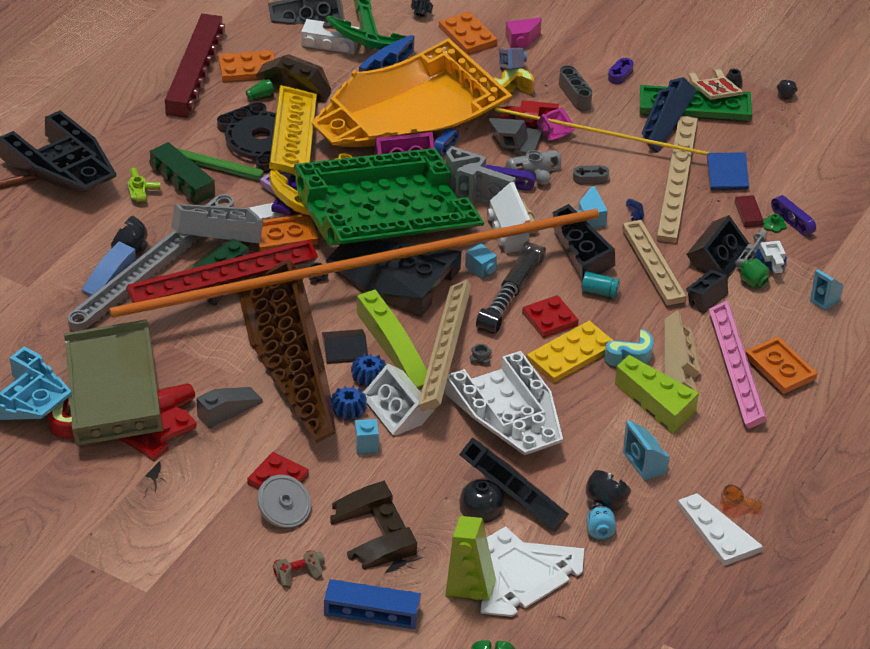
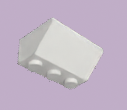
[487,182,530,253]
[363,363,435,436]

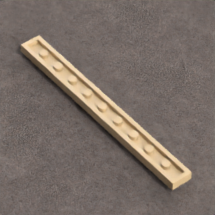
[657,116,698,244]
[418,279,472,412]

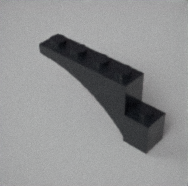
[459,437,569,532]

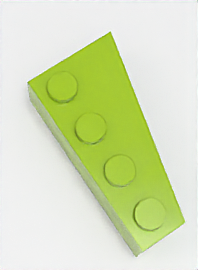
[615,355,699,434]
[445,516,496,600]

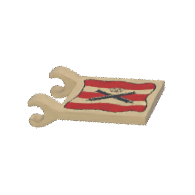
[687,69,743,100]

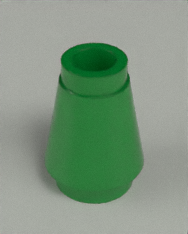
[245,79,274,101]

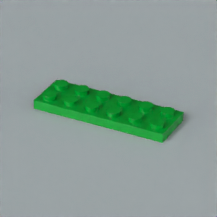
[639,85,752,121]

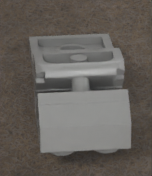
[446,146,516,205]

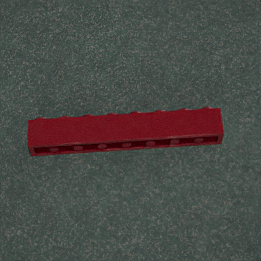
[165,13,225,118]

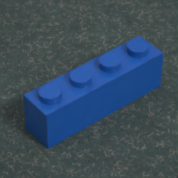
[324,579,421,629]

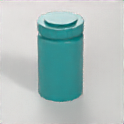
[581,271,620,299]

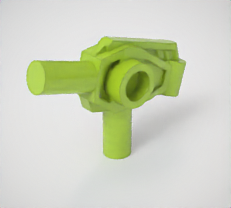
[127,167,161,202]

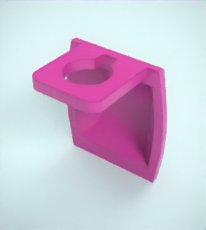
[536,108,576,141]

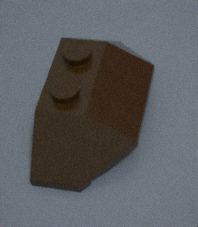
[256,54,331,103]

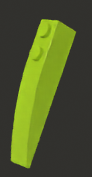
[357,290,427,389]

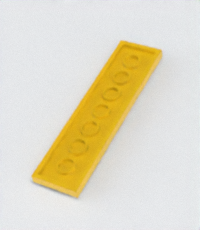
[269,85,317,176]

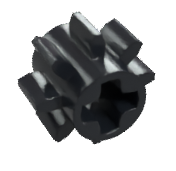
[411,0,433,17]

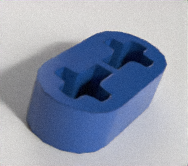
[434,128,459,157]

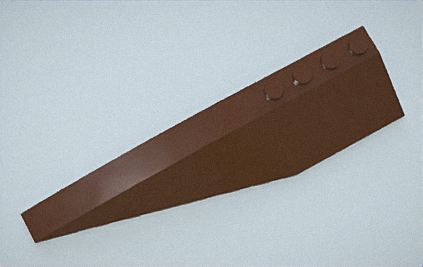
[238,259,335,443]

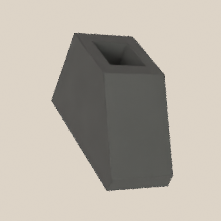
[489,118,528,149]

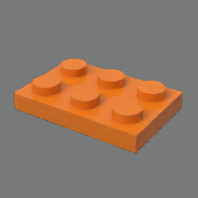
[439,11,498,55]
[218,50,275,82]
[257,214,319,252]
[746,336,818,394]

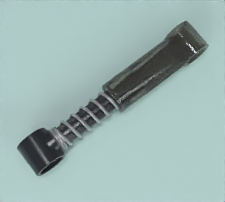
[476,241,546,334]

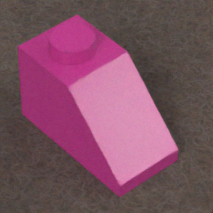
[505,17,542,48]

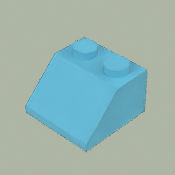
[623,421,669,481]

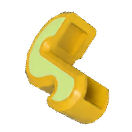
[494,68,534,95]

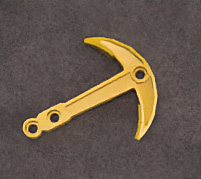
[269,153,352,215]

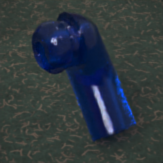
[626,198,644,221]

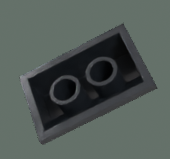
[686,215,750,277]

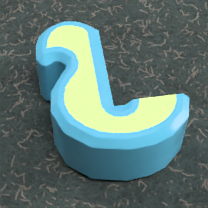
[605,329,654,367]

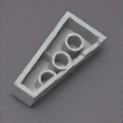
[171,204,263,243]

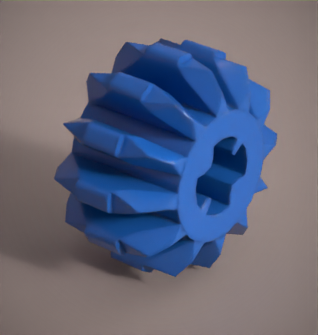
[351,353,386,388]
[331,385,367,421]

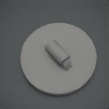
[257,475,311,528]

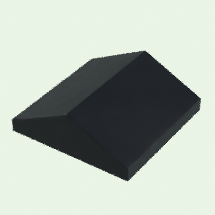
[322,329,368,364]

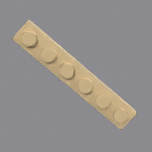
[622,220,686,306]

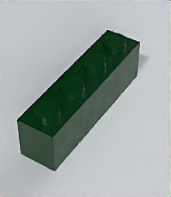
[149,142,215,205]

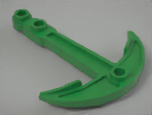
[326,0,407,49]

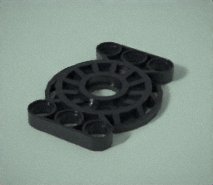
[217,102,276,173]

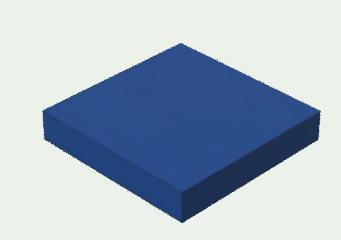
[707,152,749,190]

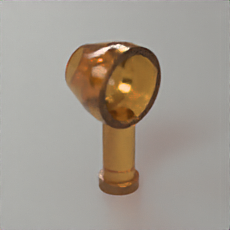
[720,485,762,511]

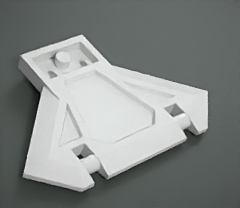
[481,526,584,617]

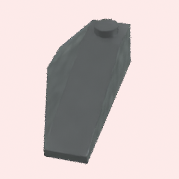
[268,0,345,27]

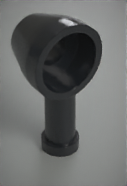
[726,69,743,88]

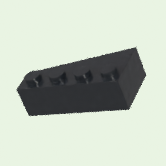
[552,204,615,281]

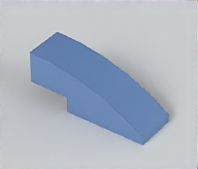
[82,242,136,296]

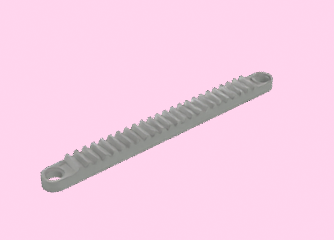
[68,194,234,331]

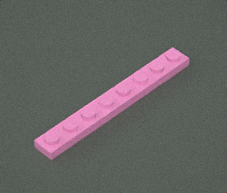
[709,301,768,429]

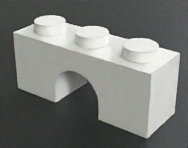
[301,19,359,54]

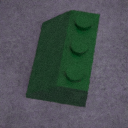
[183,239,249,288]

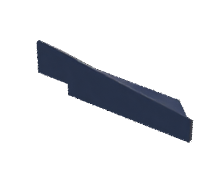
[641,77,696,152]

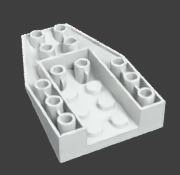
[445,351,563,455]

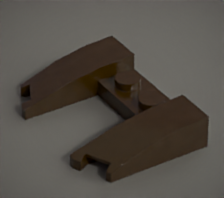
[330,480,417,569]

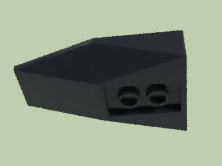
[326,240,462,316]

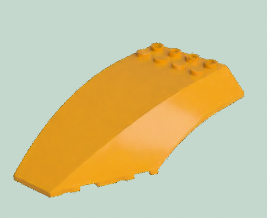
[312,38,513,147]

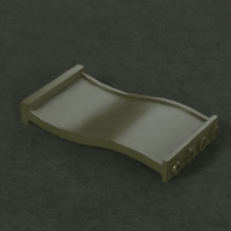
[64,319,163,446]

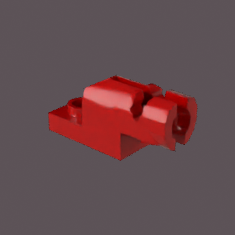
[500,100,559,129]

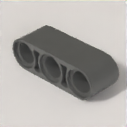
[559,65,593,111]

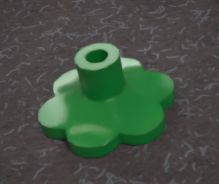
[763,213,786,233]

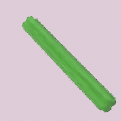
[177,148,264,181]

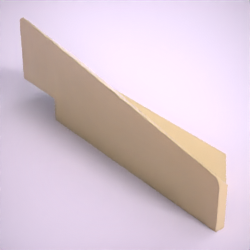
[665,310,701,391]

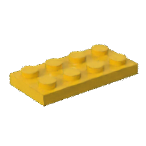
[526,321,614,384]

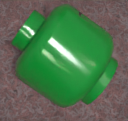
[740,258,770,288]

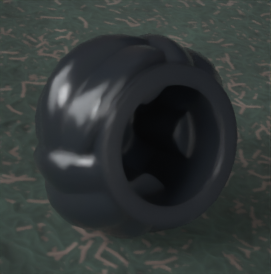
[777,80,798,98]

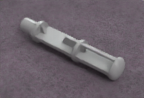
[736,229,767,269]

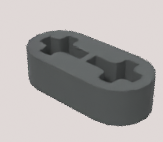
[573,165,609,184]

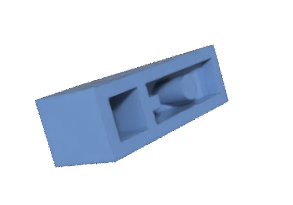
[499,48,527,69]

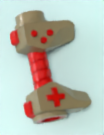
[272,550,325,587]

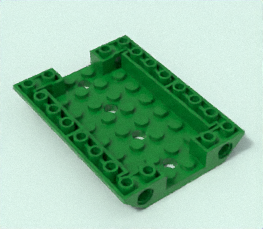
[294,148,484,246]

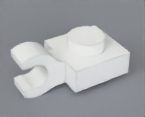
[760,241,786,273]

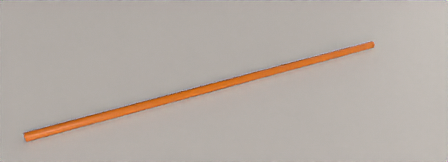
[109,209,599,318]

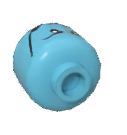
[586,506,616,540]

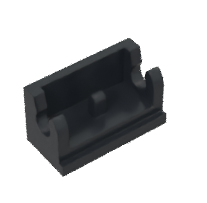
[686,269,728,313]

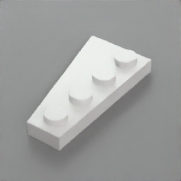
[678,493,763,566]

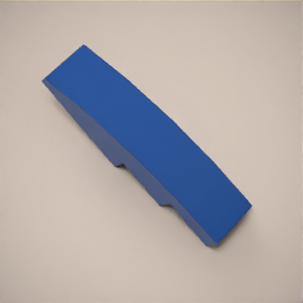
[359,35,415,72]

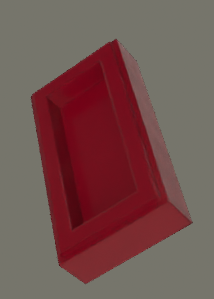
[735,195,764,227]

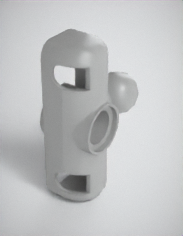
[505,150,561,185]

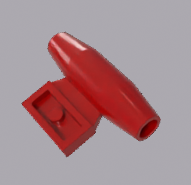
[151,383,197,444]

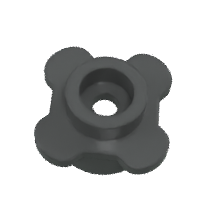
[470,344,492,363]

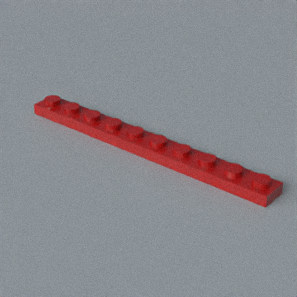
[126,239,318,303]

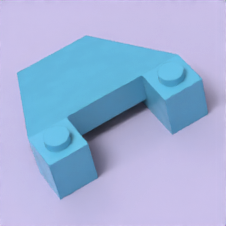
[0,346,72,420]

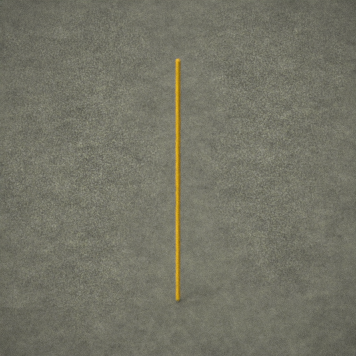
[494,108,710,156]

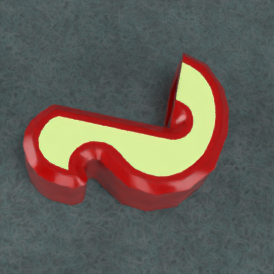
[48,397,74,438]

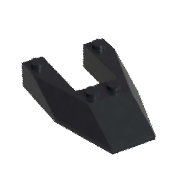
[0,110,116,191]

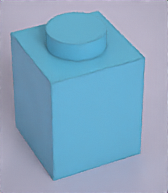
[465,244,497,279]
[355,419,379,454]

